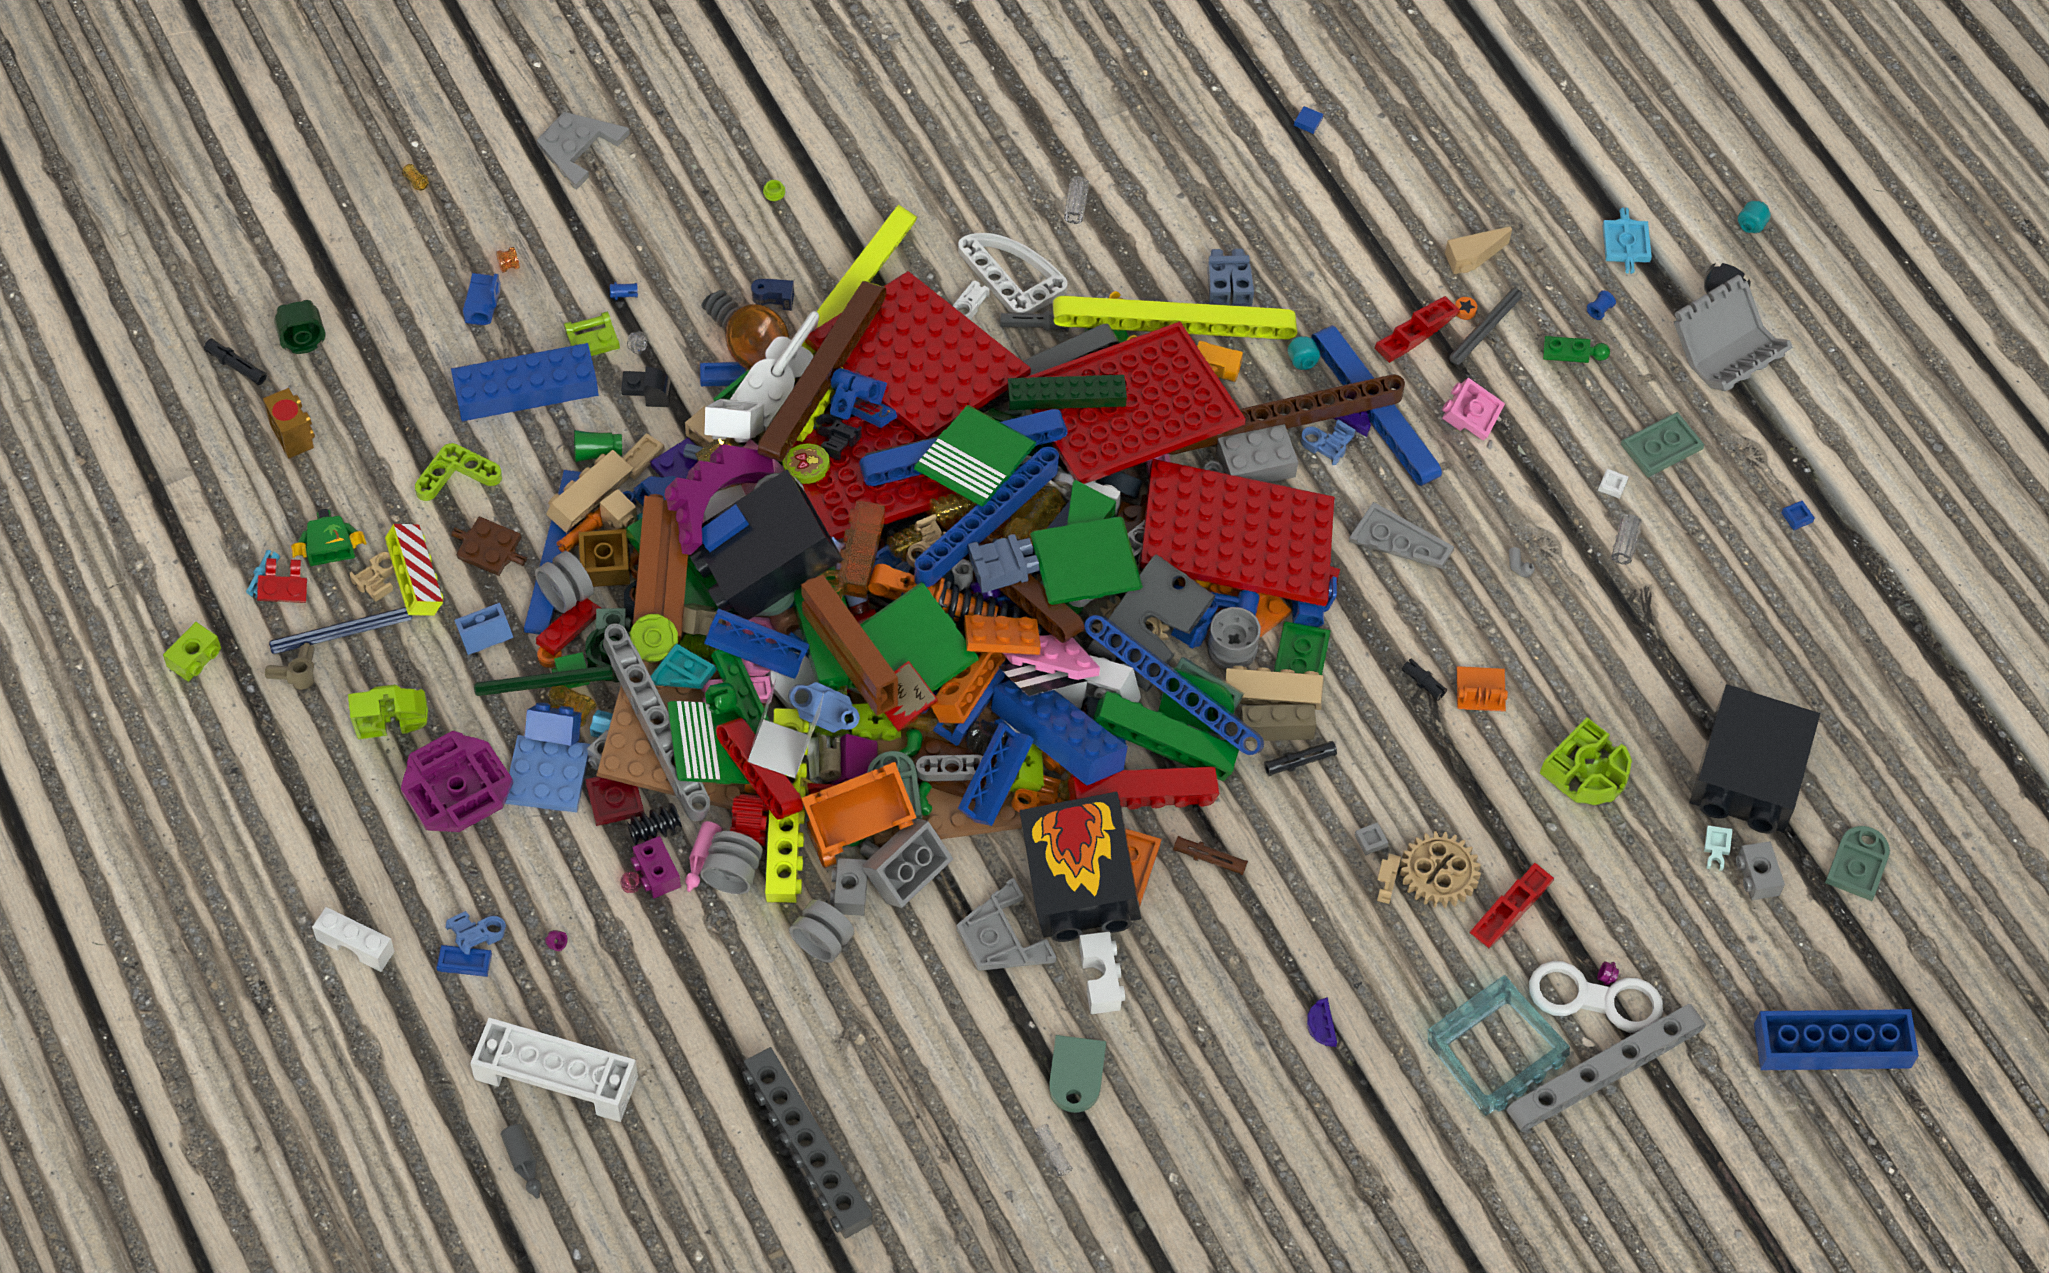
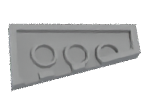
[1349,502,1454,569]

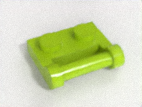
[564,311,620,356]

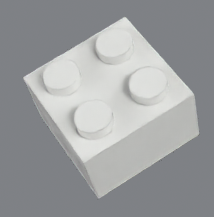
[705,399,765,442]
[1083,655,1141,702]

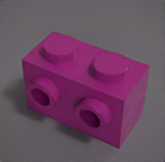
[630,836,681,899]

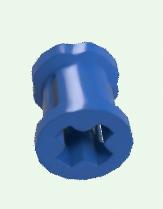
[1587,290,1616,320]

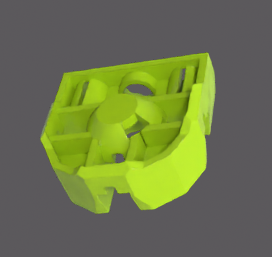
[348,684,428,740]
[1540,717,1632,805]

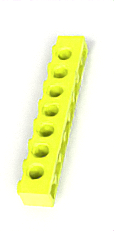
[765,709,809,903]

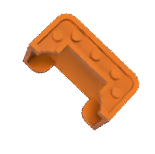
[801,762,917,857]

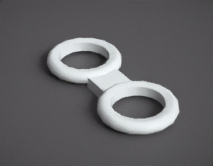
[1529,961,1663,1033]

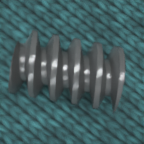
[701,289,749,338]

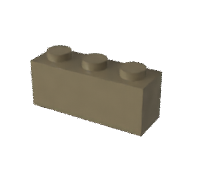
[1240,704,1316,741]

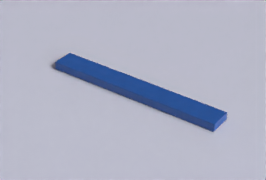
[524,470,582,635]

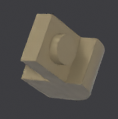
[682,603,726,635]

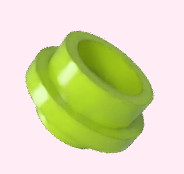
[763,180,785,201]

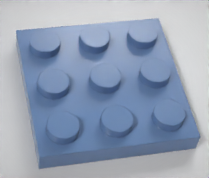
[505,735,590,813]

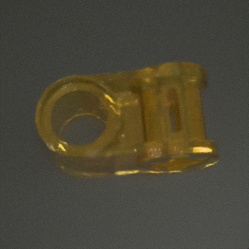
[548,685,597,727]

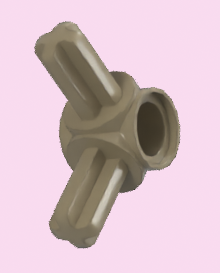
[265,643,315,690]

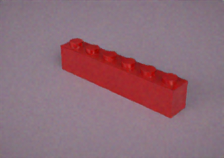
[1067,767,1220,810]

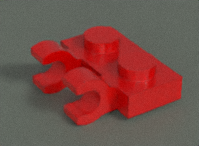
[257,558,307,603]

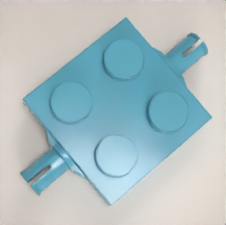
[1602,207,1652,274]

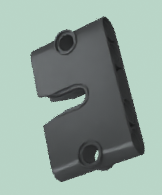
[1088,554,1215,692]

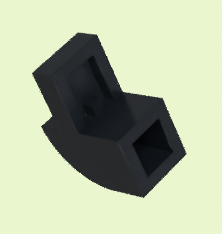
[621,366,671,407]

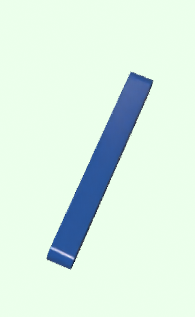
[1311,325,1442,486]
[859,409,1068,486]
[914,447,1059,587]
[1085,615,1264,755]

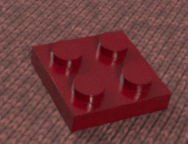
[585,777,644,826]

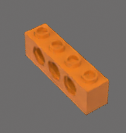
[931,651,1006,723]

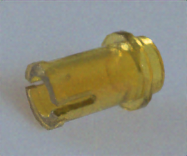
[402,164,429,191]

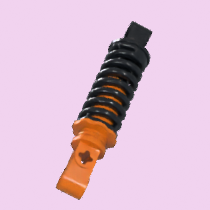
[868,564,1075,639]

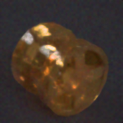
[496,246,520,273]

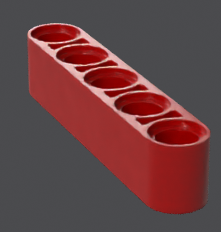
[716,718,803,819]

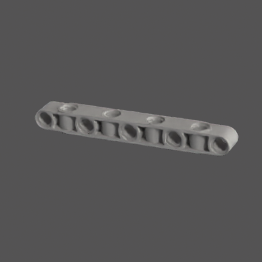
[603,624,710,821]
[1507,1004,1706,1132]

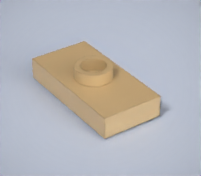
[622,433,665,480]

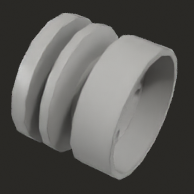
[1208,607,1261,670]
[700,831,763,894]

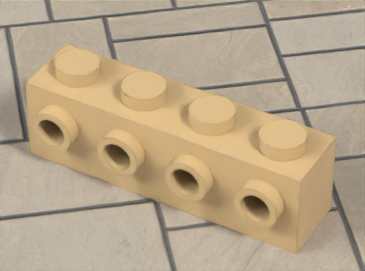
[546,450,633,533]
[1225,666,1324,710]

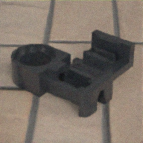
[816,414,862,460]

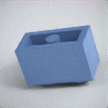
[454,603,513,655]

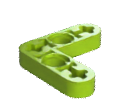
[415,443,502,501]

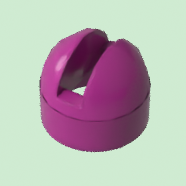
[545,930,568,951]

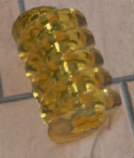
[929,493,978,527]
[887,516,930,562]

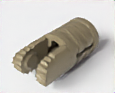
[818,735,841,781]

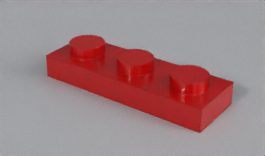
[536,598,602,656]

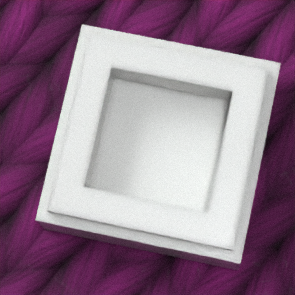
[1598,469,1629,499]

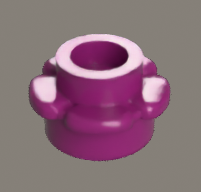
[1597,961,1619,985]

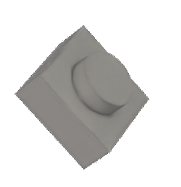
[1355,822,1389,856]

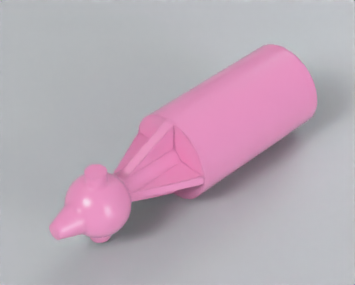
[685,821,723,892]

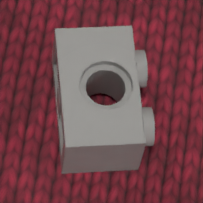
[1736,841,1785,900]
[830,858,868,916]

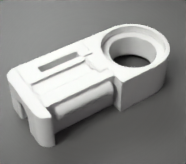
[953,281,990,320]

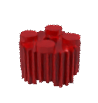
[730,794,769,846]

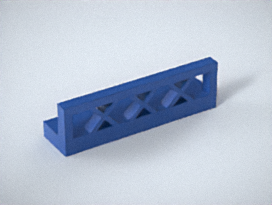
[704,608,809,679]
[933,663,1007,746]
[958,722,1034,826]

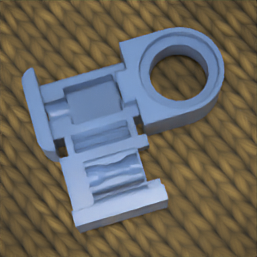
[1301,419,1355,465]
[445,911,506,955]

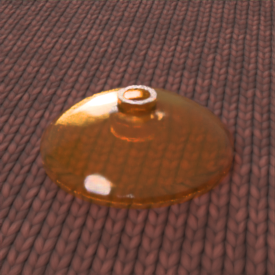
[725,304,790,370]

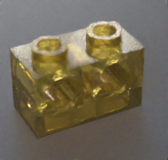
[1011,486,1065,536]

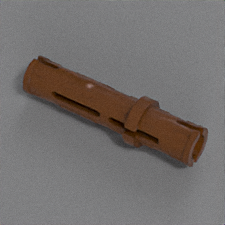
[1173,836,1248,875]

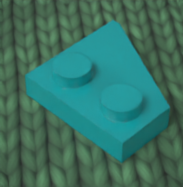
[650,643,717,689]

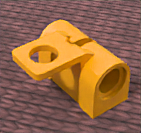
[1197,340,1243,382]

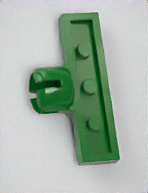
[705,650,770,735]

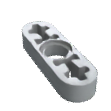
[916,755,985,781]

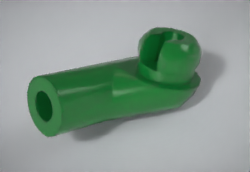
[898,728,923,758]
[919,781,933,816]

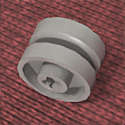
[535,551,594,613]
[789,900,854,963]

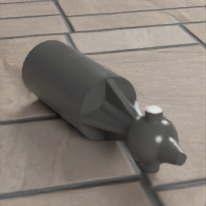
[500,1124,541,1199]

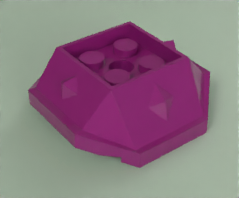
[401,731,513,832]

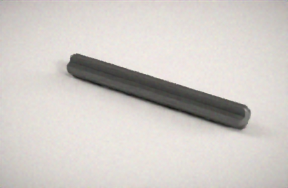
[1449,287,1522,365]

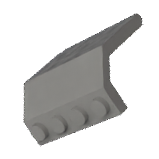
[1674,275,1793,391]

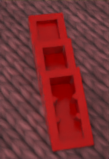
[1374,296,1460,363]
[1469,863,1554,949]

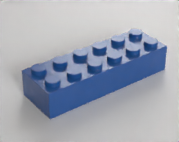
[451,343,599,421]
[991,680,1128,785]
[1754,1009,1919,1070]

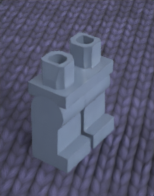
[1207,249,1254,306]
[968,534,1039,593]

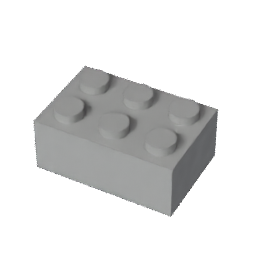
[1216,424,1298,483]
[861,819,953,908]

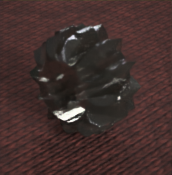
[966,719,1008,757]

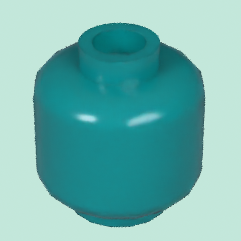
[1738,201,1771,234]
[1287,336,1320,370]

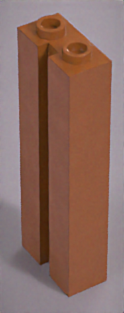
[633,494,688,644]
[801,574,898,716]

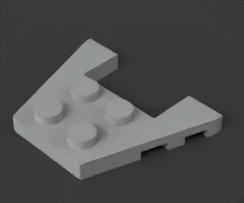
[537,112,630,190]
[956,878,1057,971]

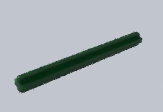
[474,665,615,696]

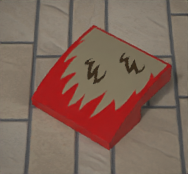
[884,661,938,732]

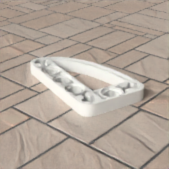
[958,233,1068,314]

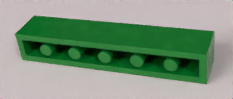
[1093,691,1239,782]

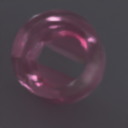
[620,871,641,893]

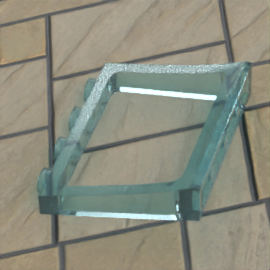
[1428,975,1570,1116]

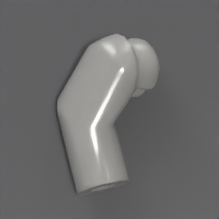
[1509,547,1535,578]

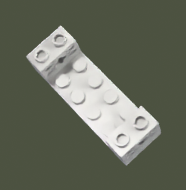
[470,1018,638,1122]

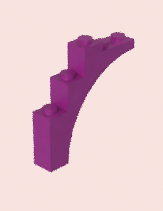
[665,444,774,555]

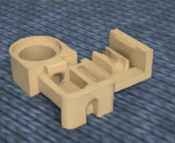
[906,514,946,568]
[350,552,395,602]
[1377,853,1401,904]

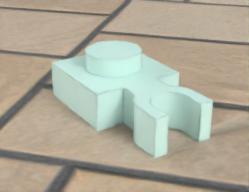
[1704,826,1732,871]

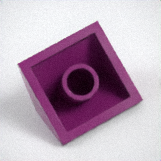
[829,734,878,785]

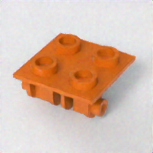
[1457,666,1508,712]

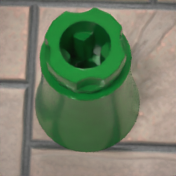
[574,430,622,462]

